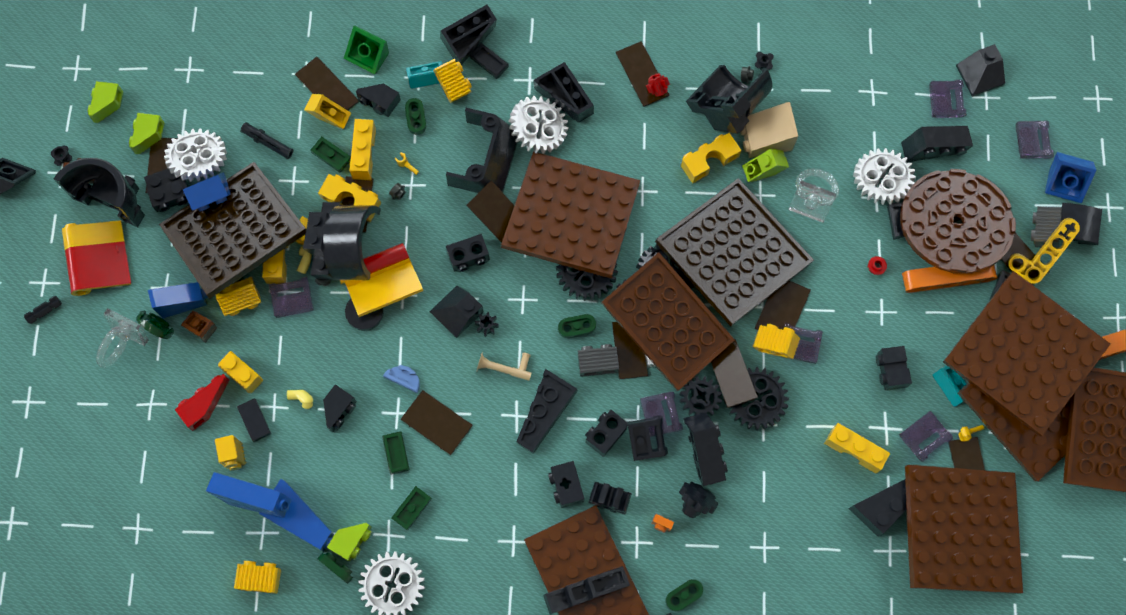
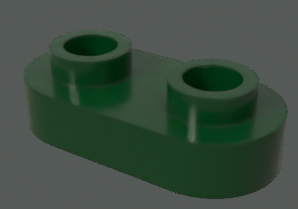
[405,98,426,135]
[558,314,596,338]
[317,552,353,584]
[665,579,703,612]

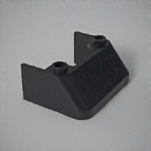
[446,107,518,193]

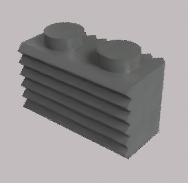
[1031,206,1062,248]
[578,344,619,377]

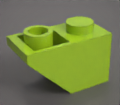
[87,81,123,123]
[129,113,165,155]
[742,149,789,182]
[327,523,372,562]

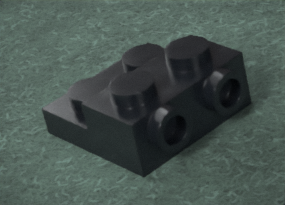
[144,169,188,212]

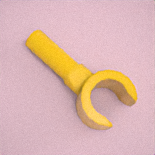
[395,153,419,175]
[958,425,984,442]

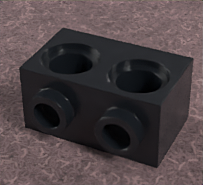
[446,234,490,272]
[585,410,628,457]

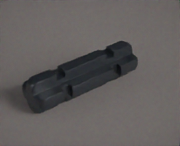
[24,296,62,324]

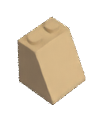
[740,102,798,158]

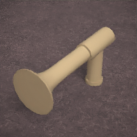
[476,352,531,381]

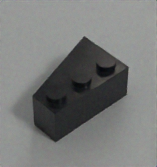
[901,126,973,163]

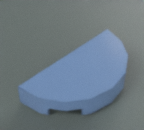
[383,365,420,394]

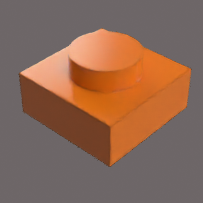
[651,514,674,533]

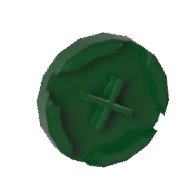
[136,311,174,339]

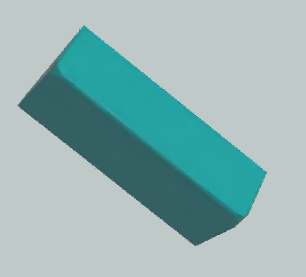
[406,61,442,89]
[932,365,966,407]

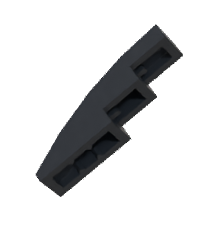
[543,566,630,615]

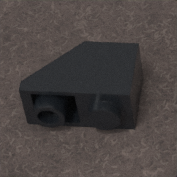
[356,83,401,117]
[323,384,357,433]

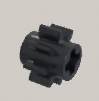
[475,312,499,337]

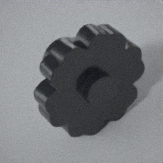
[679,482,718,518]

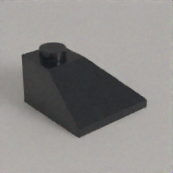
[956,44,1005,96]
[0,157,36,194]
[429,286,484,338]

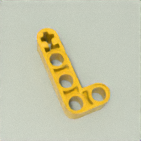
[1008,218,1080,284]

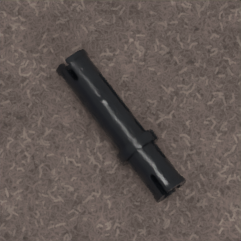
[240,122,294,159]

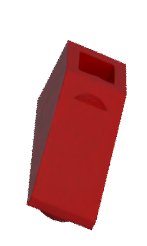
[175,374,230,431]

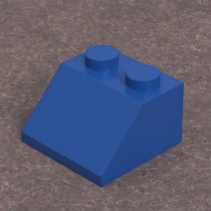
[1045,152,1096,203]
[183,172,230,212]

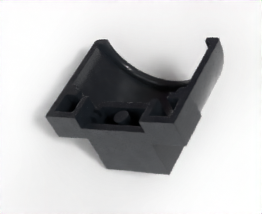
[686,65,772,134]
[53,158,145,228]
[303,202,381,280]

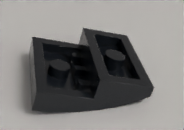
[1060,203,1102,245]

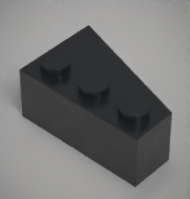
[440,4,497,65]
[533,62,594,123]
[683,412,728,486]
[848,479,907,537]

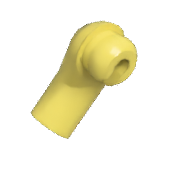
[297,246,312,274]
[287,390,313,409]

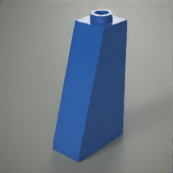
[206,472,292,518]
[259,479,334,552]

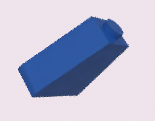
[148,282,209,318]

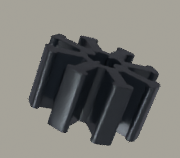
[588,482,632,515]

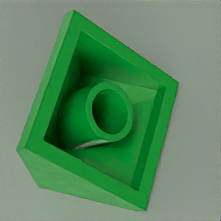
[344,25,389,74]

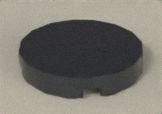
[345,299,384,331]

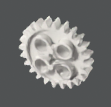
[509,96,568,154]
[164,129,227,182]
[853,148,916,205]
[358,551,425,615]

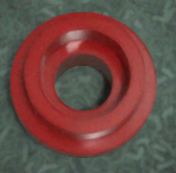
[868,256,887,275]

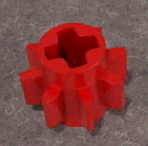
[646,73,670,96]

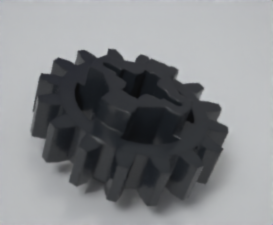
[679,376,722,416]

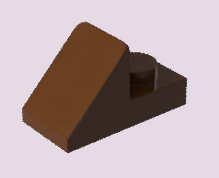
[181,310,217,343]

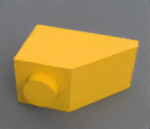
[304,94,351,129]

